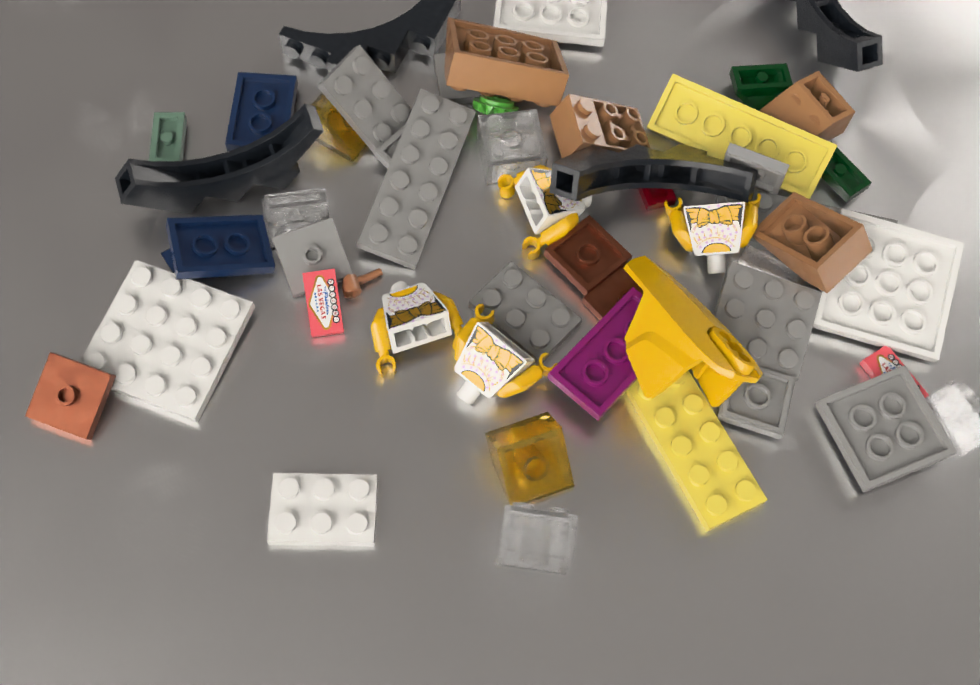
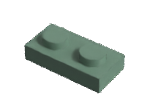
[149,112,187,161]

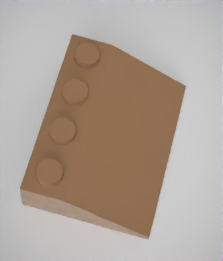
[444,17,569,107]

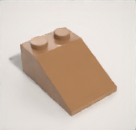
[752,192,873,293]

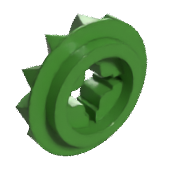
[472,95,519,119]

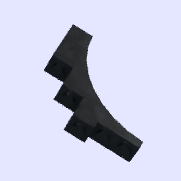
[279,0,461,74]
[790,0,883,72]
[115,104,324,214]
[549,144,758,203]

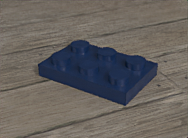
[225,72,298,151]
[166,215,275,280]

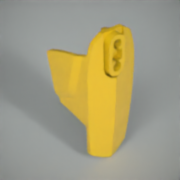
[623,256,763,407]

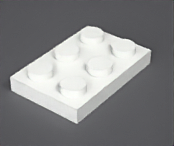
[267,473,378,546]

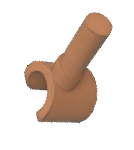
[342,268,383,299]

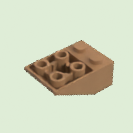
[759,71,855,141]
[549,94,650,158]

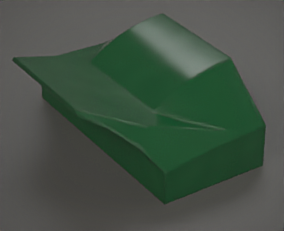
[729,63,793,111]

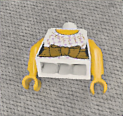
[498,165,592,260]
[664,193,761,274]
[371,281,464,377]
[454,304,558,405]

